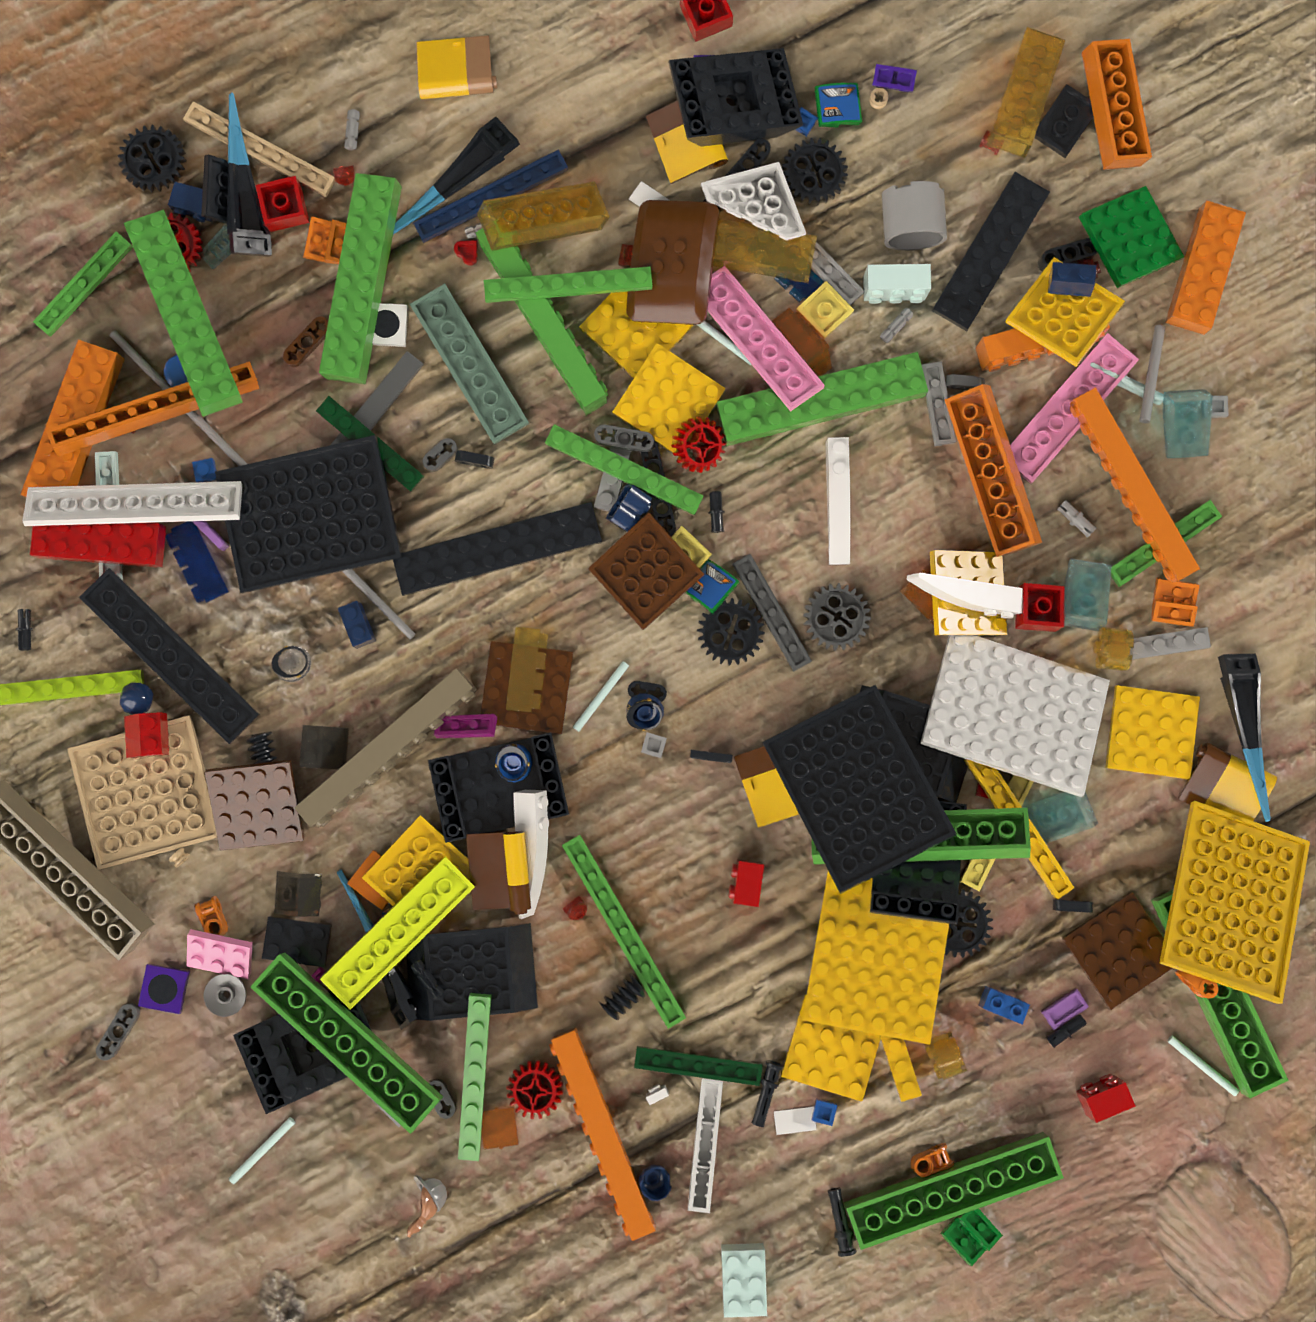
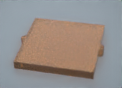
[482,1107,519,1150]

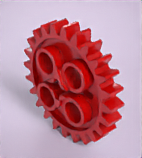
[137,212,203,272]

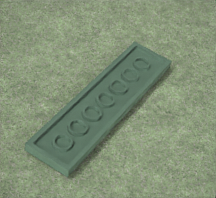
[410,284,529,445]

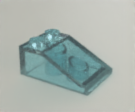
[1163,389,1213,458]
[1064,559,1111,632]
[1022,791,1098,843]

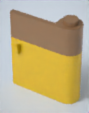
[417,35,497,99]

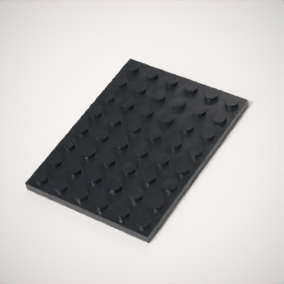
[215,435,403,594]
[762,685,957,894]

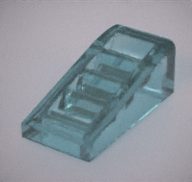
[199,224,231,269]

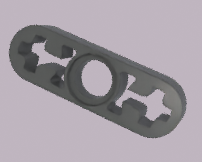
[594,425,654,452]
[96,1003,140,1060]

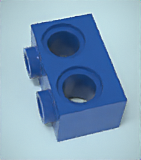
[978,986,1030,1025]

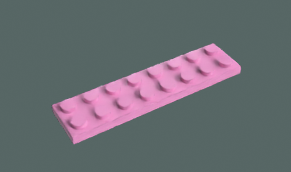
[708,266,824,412]
[1010,333,1139,484]

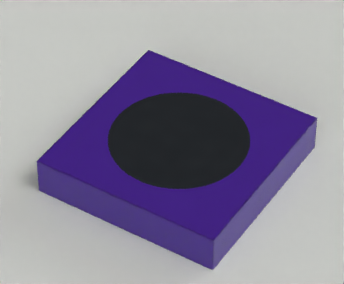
[138,964,190,1014]

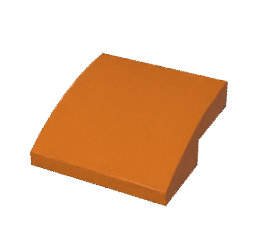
[303,216,347,264]
[1151,578,1200,627]
[347,850,389,910]

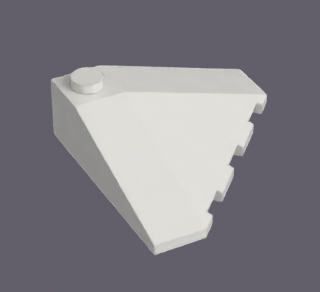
[701,162,806,240]

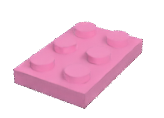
[187,929,253,979]

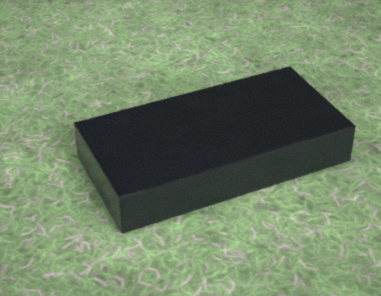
[690,750,733,763]

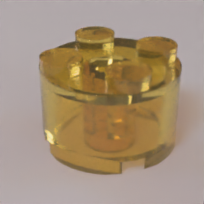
[1093,627,1134,671]
[925,1030,968,1080]

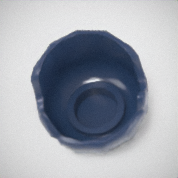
[120,683,153,715]
[638,1165,672,1201]

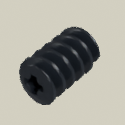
[246,731,277,764]
[599,973,645,1020]

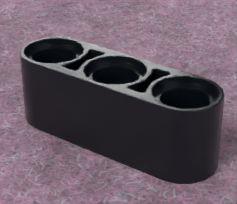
[1038,238,1097,272]

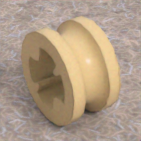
[869,88,889,109]
[169,847,190,868]

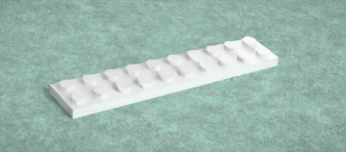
[22,481,242,526]

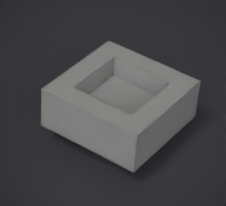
[1204,396,1228,418]
[641,732,667,758]

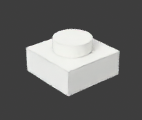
[646,1084,669,1105]

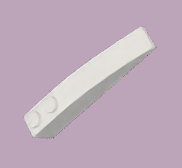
[826,437,850,565]
[907,573,1023,618]
[514,790,549,919]
[687,1078,723,1213]

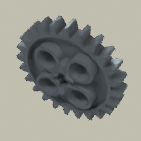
[803,583,871,651]

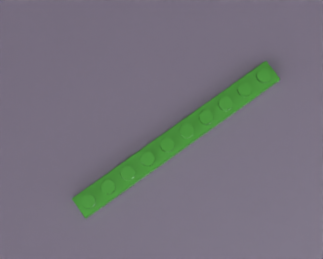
[562,835,686,1029]

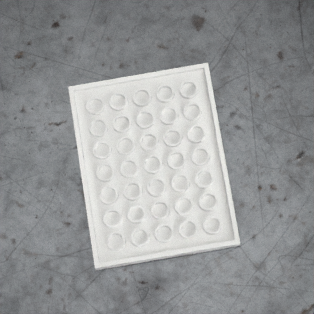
[920,635,1110,797]

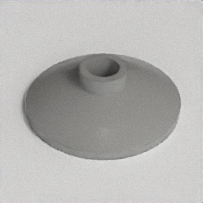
[204,974,246,1017]

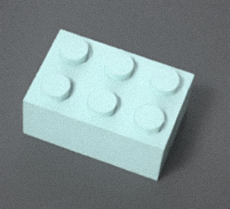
[863,264,931,304]
[721,1243,767,1317]

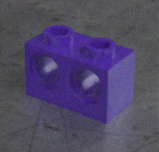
[872,64,917,93]

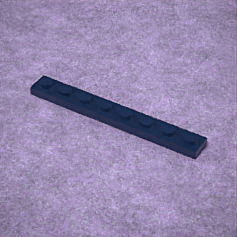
[413,149,568,243]

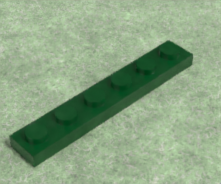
[316,396,424,492]
[634,1046,763,1086]

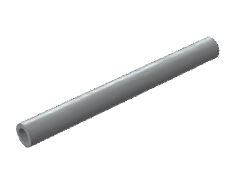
[1139,325,1165,423]

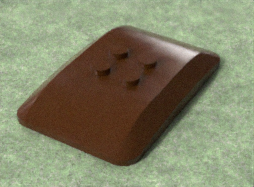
[626,200,719,325]

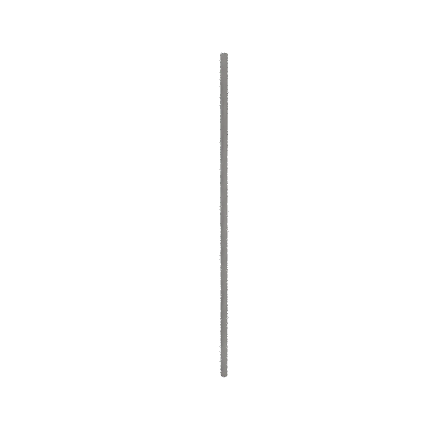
[110,331,415,639]

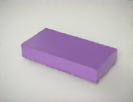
[192,521,229,551]
[1041,988,1089,1030]

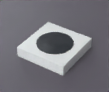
[372,303,408,347]

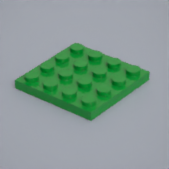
[1079,186,1185,289]

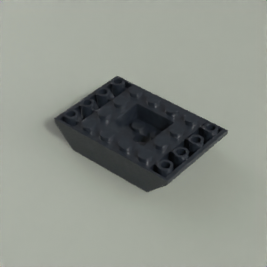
[668,48,803,147]
[233,991,372,1114]

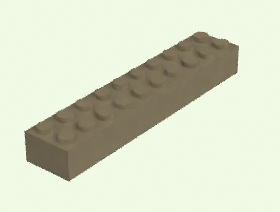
[294,669,477,828]
[0,780,155,960]

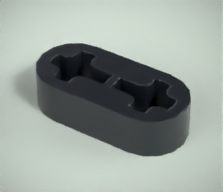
[454,450,495,469]
[628,681,667,702]
[1053,899,1093,913]

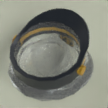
[271,646,311,682]

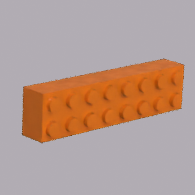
[20,340,124,497]
[944,384,1042,557]

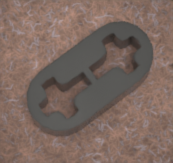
[946,374,985,390]
[423,438,458,472]
[429,1079,457,1119]

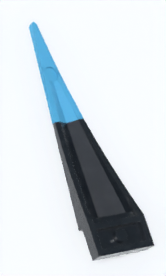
[227,92,272,257]
[393,117,520,235]
[1218,653,1271,822]
[337,869,417,1030]

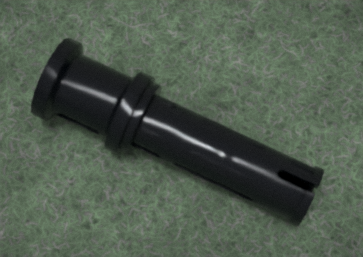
[751,1060,785,1127]
[827,1187,857,1257]

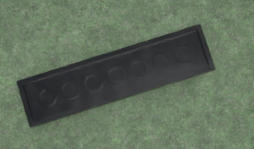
[932,172,1050,332]

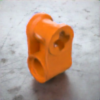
[194,896,228,936]
[1175,970,1218,999]
[910,1143,954,1177]

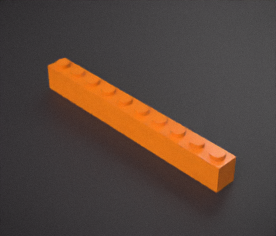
[46,361,259,457]
[1069,387,1200,583]
[549,1027,656,1241]

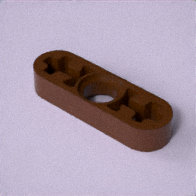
[283,316,328,367]

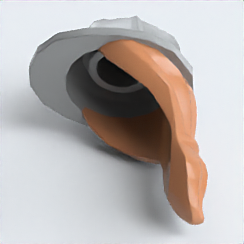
[407,1175,447,1238]

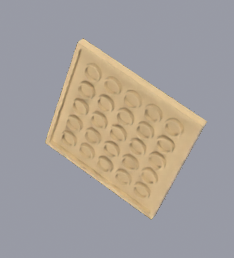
[67,716,217,870]

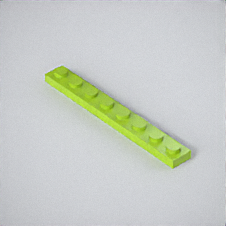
[0,669,144,706]

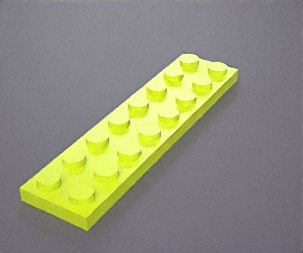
[320,857,474,1010]

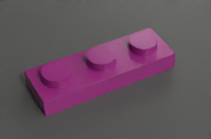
[434,714,497,738]

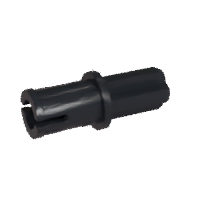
[708,491,725,533]
[16,609,33,651]
[1046,1014,1087,1048]

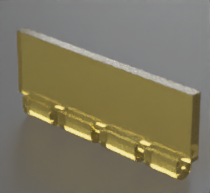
[506,627,548,712]

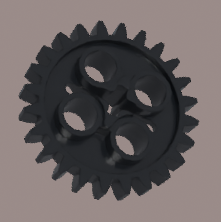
[118,125,187,193]
[782,138,848,205]
[697,598,765,666]
[944,889,993,958]

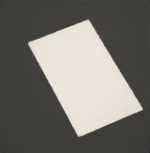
[629,181,670,207]
[774,1107,816,1135]

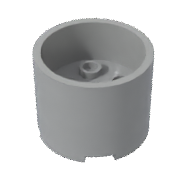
[882,181,947,251]

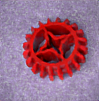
[671,416,727,473]
[506,1060,564,1119]

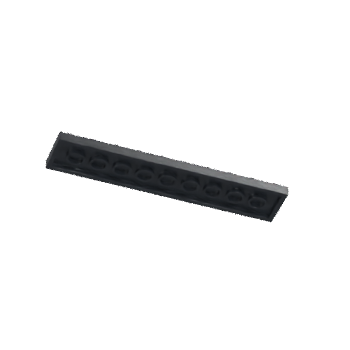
[393,502,602,596]
[79,568,260,744]

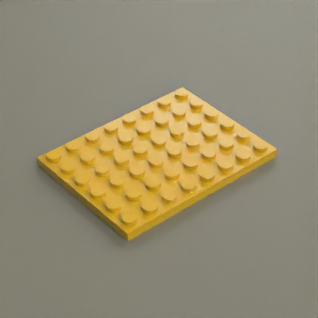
[1159,801,1310,1004]
[803,871,949,1045]

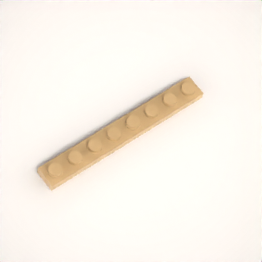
[183,102,336,198]

